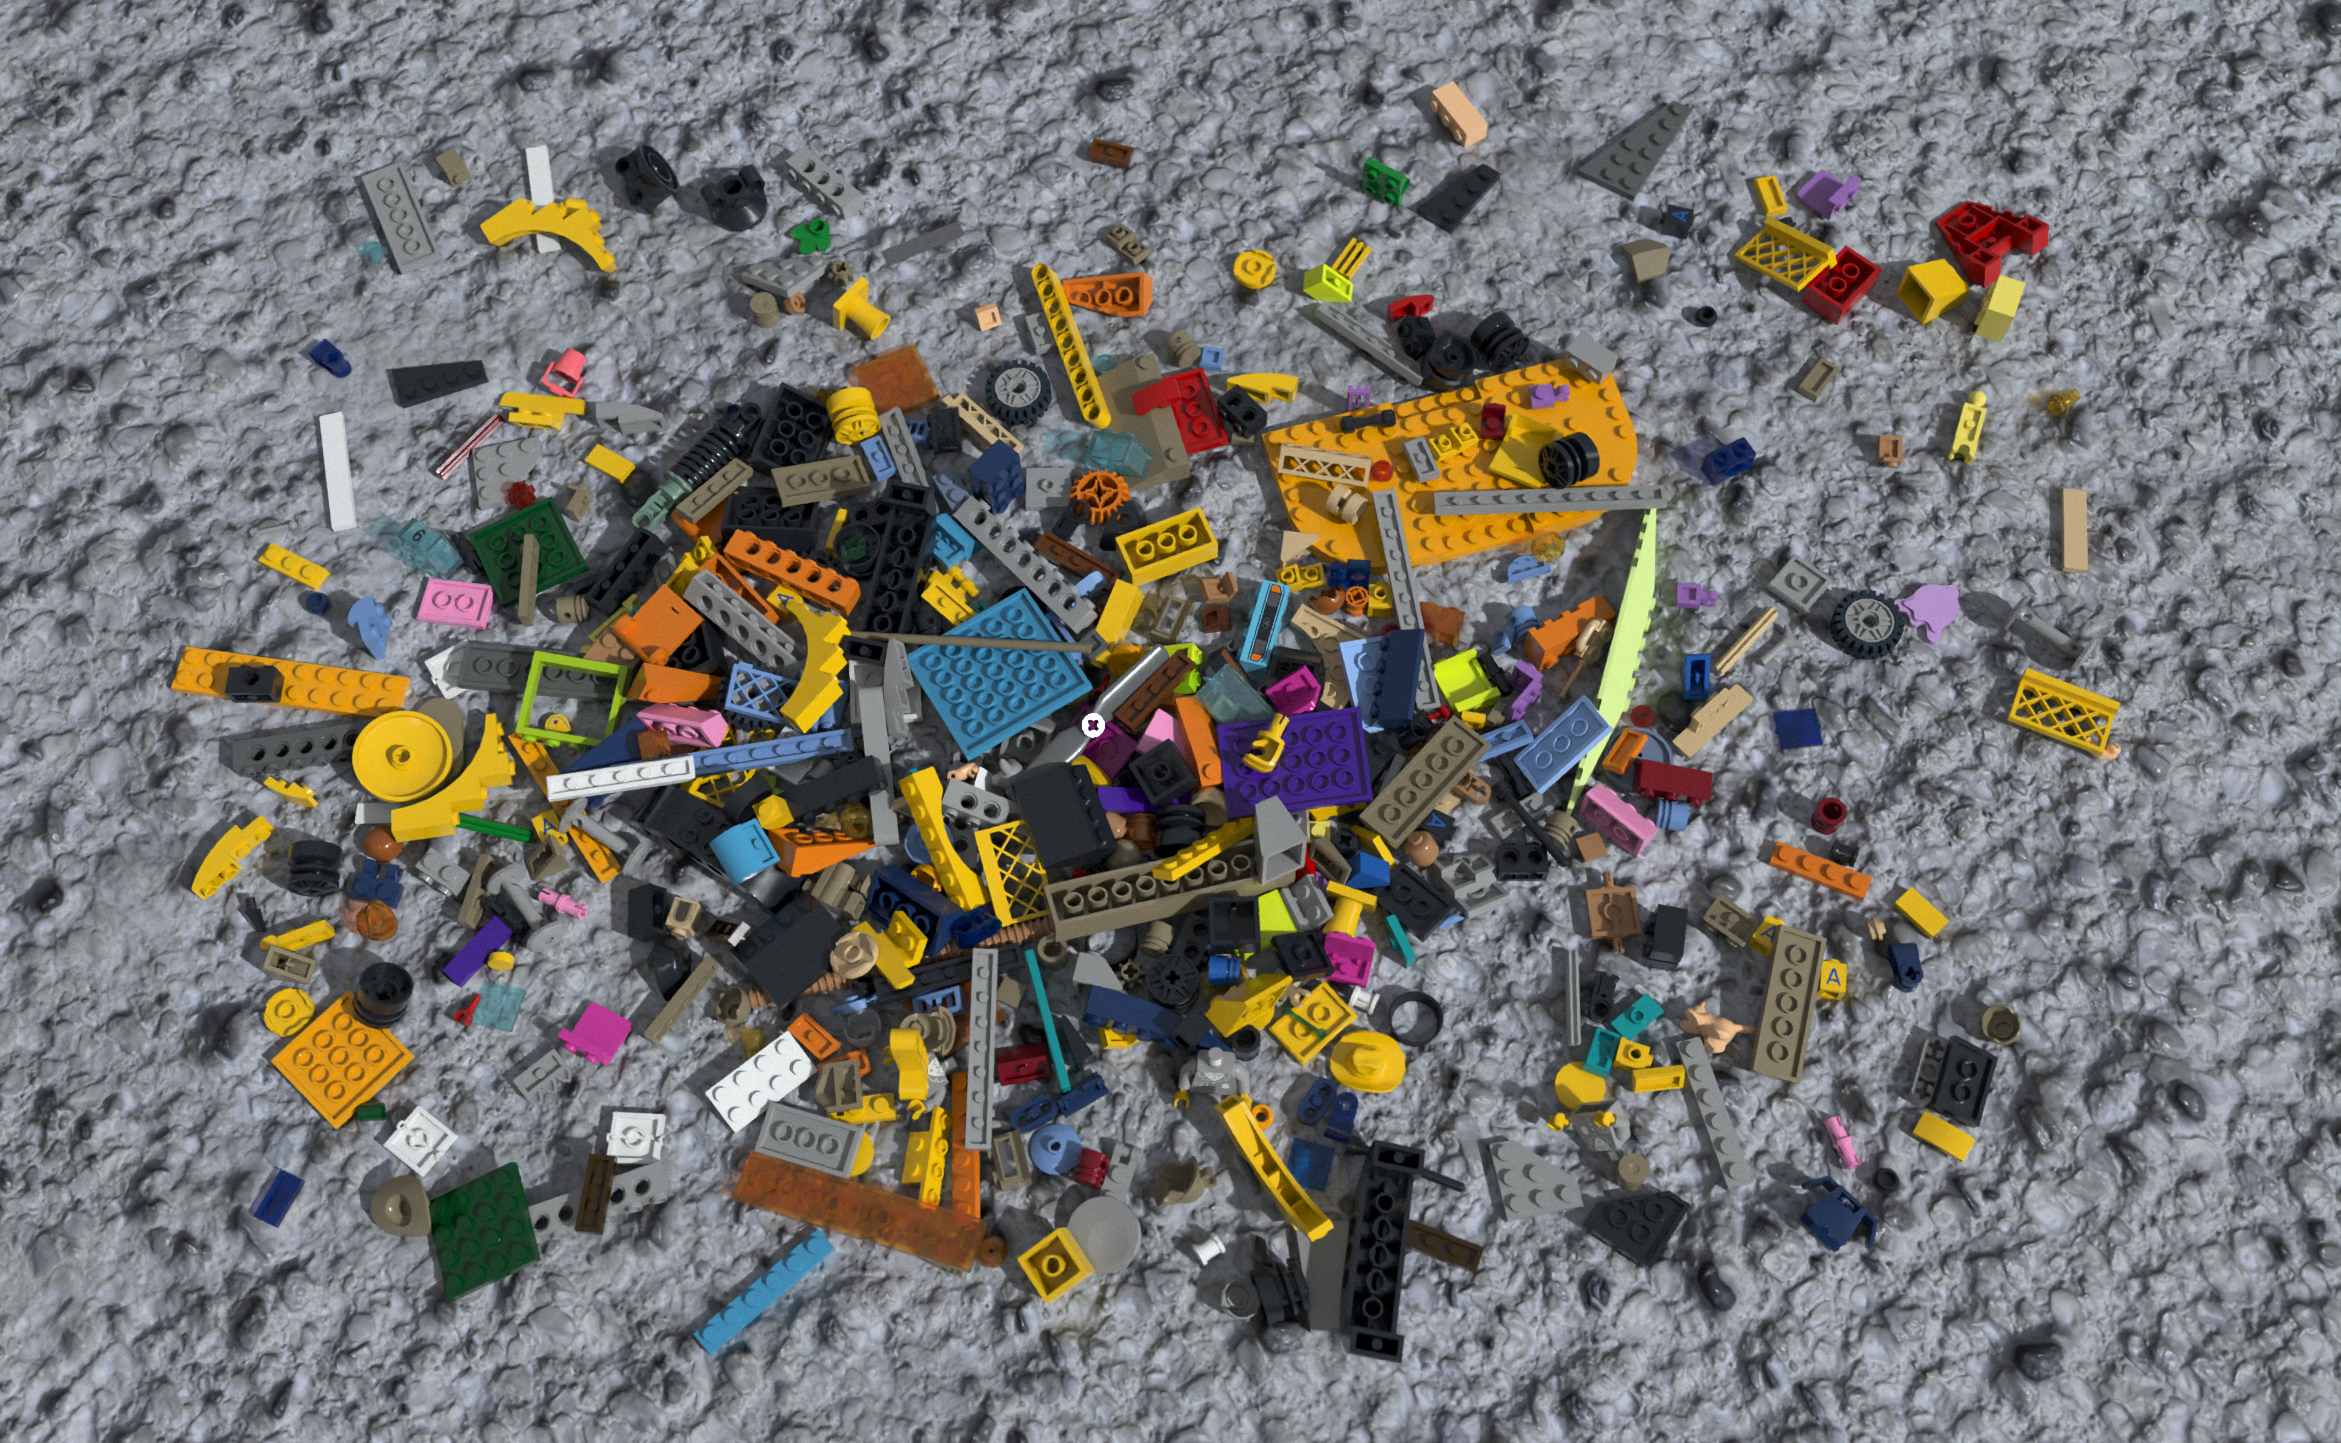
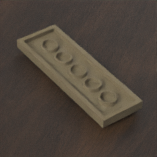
[1359,715,1491,849]
[1749,924,1827,1085]

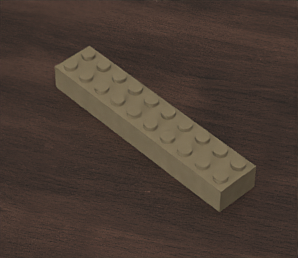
[1043,839,1296,942]

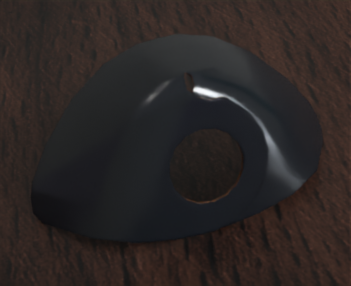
[1099,500,1147,551]
[654,935,692,1002]

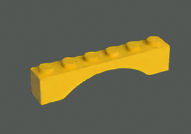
[898,766,992,913]

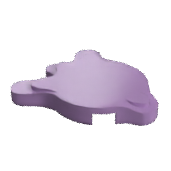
[1893,584,1959,644]

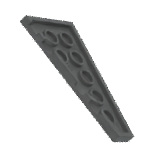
[1577,100,1692,201]

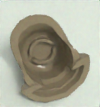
[892,1006,956,1057]
[1154,1156,1217,1206]

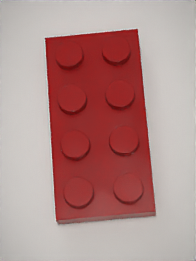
[1162,367,1229,455]

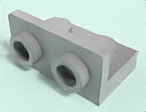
[1279,874,1334,932]

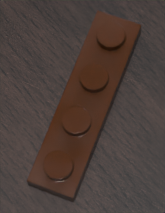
[1033,530,1122,595]
[1114,649,1196,732]

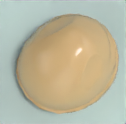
[1190,786,1229,827]

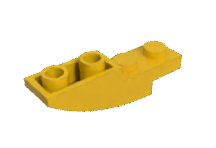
[191,815,276,900]

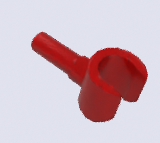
[1091,674,1111,701]
[1427,705,1454,722]
[454,994,482,1026]

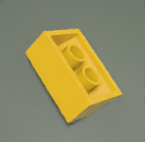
[1205,973,1293,1037]

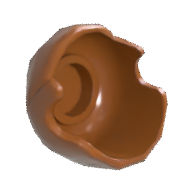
[1308,586,1345,616]
[362,824,404,863]

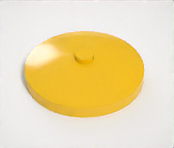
[352,711,453,804]

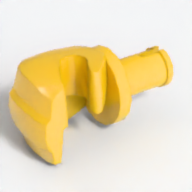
[1242,713,1289,773]

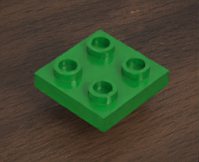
[1362,157,1410,208]

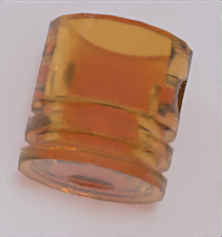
[637,727,671,761]
[1127,813,1157,851]

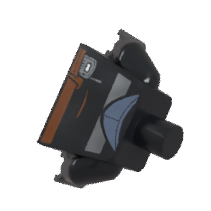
[1196,640,1270,704]

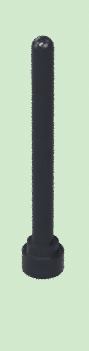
[1491,779,1569,867]
[1345,1134,1465,1192]

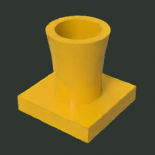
[833,276,891,340]
[1321,881,1377,938]

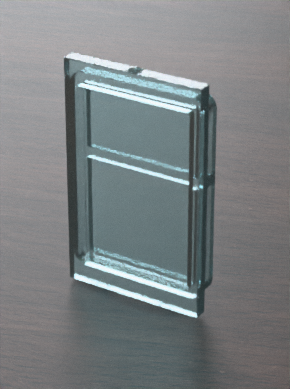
[1194,663,1275,725]

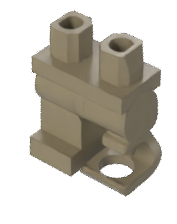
[802,862,873,923]

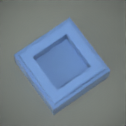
[1199,346,1225,372]
[1491,625,1515,656]

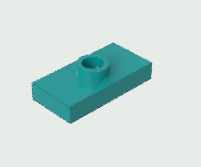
[1385,914,1416,968]
[1609,993,1664,1041]
[1582,1026,1621,1079]

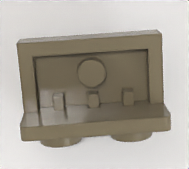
[1702,894,1762,948]

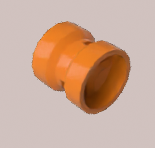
[1344,586,1369,617]

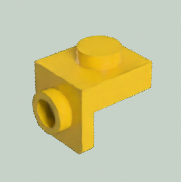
[1098,1027,1140,1049]

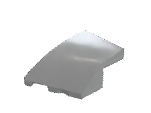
[1431,853,1510,919]

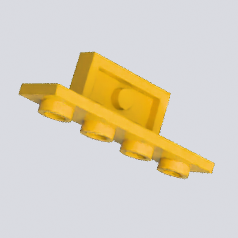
[901,1106,952,1214]

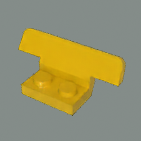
[499,392,587,431]
[851,911,928,989]

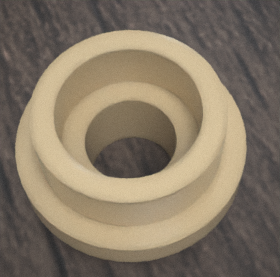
[1865,916,1886,940]

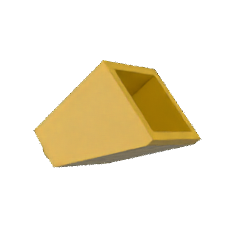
[1896,259,1971,325]

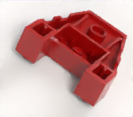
[1935,201,2049,288]

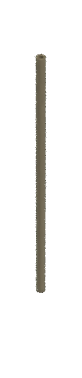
[850,631,1092,653]

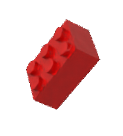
[1801,245,1882,325]

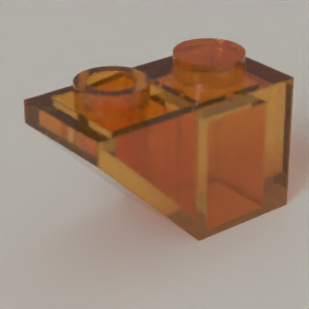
[1419,601,1465,647]

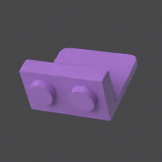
[1796,170,1861,220]
[1506,659,1543,725]

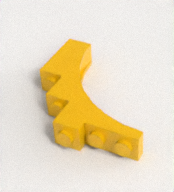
[480,197,617,273]
[780,600,851,734]
[391,713,517,843]
[1213,1093,1334,1242]

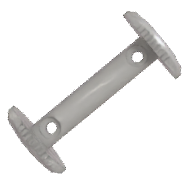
[2003,595,2097,672]
[558,797,651,875]
[487,864,566,952]

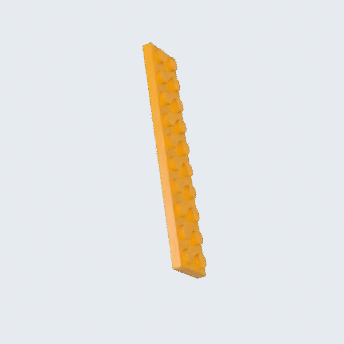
[171,647,410,720]

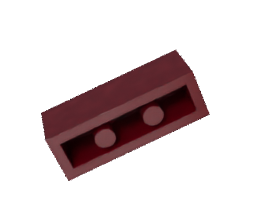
[1632,759,1713,808]

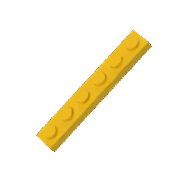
[1152,817,1254,881]

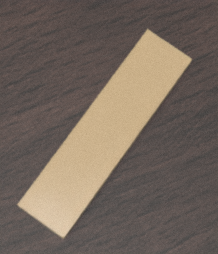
[2061,488,2088,574]

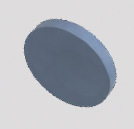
[1602,727,1674,794]

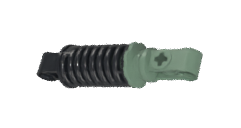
[632,402,761,533]

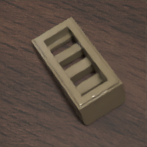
[1308,836,1352,885]

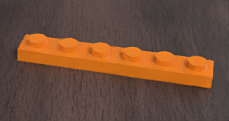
[952,1071,980,1227]

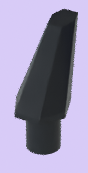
[243,897,266,932]
[1253,1235,1273,1268]

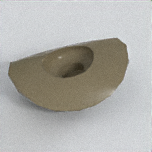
[371,1175,431,1237]

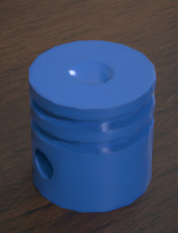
[1208,955,1240,987]

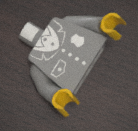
[881,1046,959,1120]
[1174,1047,1253,1112]
[1548,1100,1631,1161]

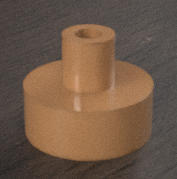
[783,292,807,315]

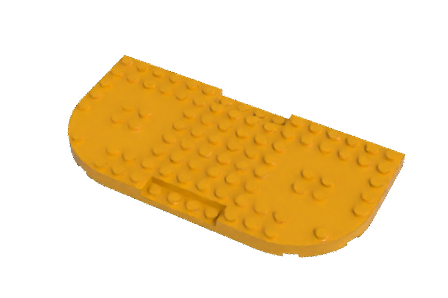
[1261,359,1637,576]

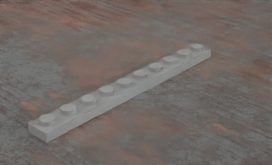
[1433,485,1667,516]
[1371,489,1441,713]

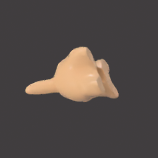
[1679,1001,1755,1053]

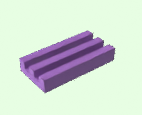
[1346,385,1371,413]

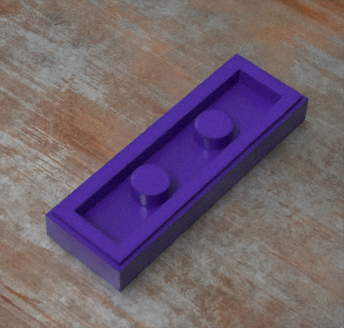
[442,916,514,988]

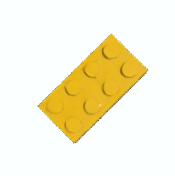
[1115,507,1218,586]

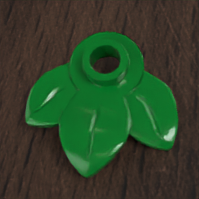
[790,219,831,255]

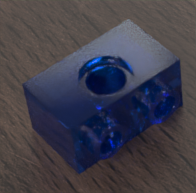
[1701,437,1756,486]

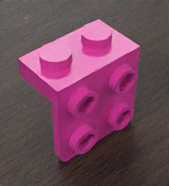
[1265,665,1321,717]
[1322,931,1376,989]
[558,1003,633,1067]

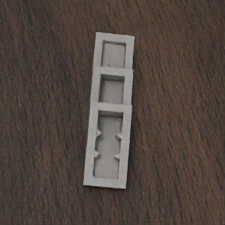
[884,638,914,739]

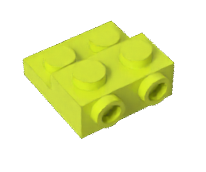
[1150,643,1204,694]

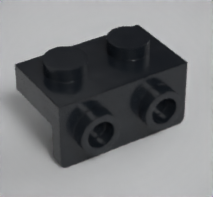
[1396,315,1436,361]
[927,406,963,455]

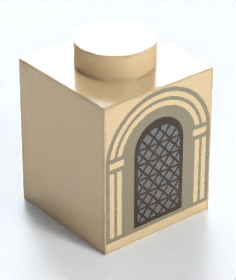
[665,897,703,938]

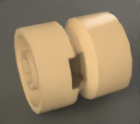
[1325,483,1368,525]

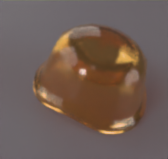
[355,899,398,942]

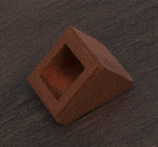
[1201,604,1232,634]

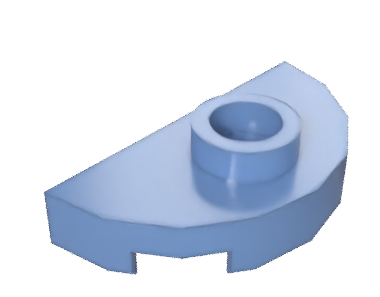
[1506,554,1551,584]
[829,992,878,1016]

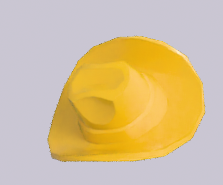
[1330,1030,1406,1093]

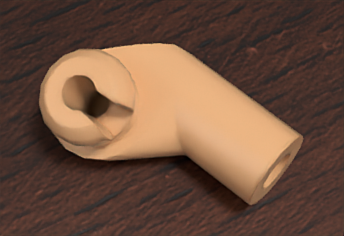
[2087,736,2121,760]
[947,763,979,781]

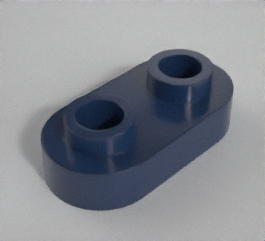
[1297,1078,1337,1126]
[1010,1094,1058,1134]

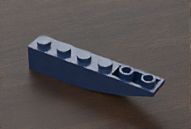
[1082,985,1232,1056]

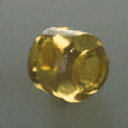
[1531,531,1565,563]
[840,803,873,839]

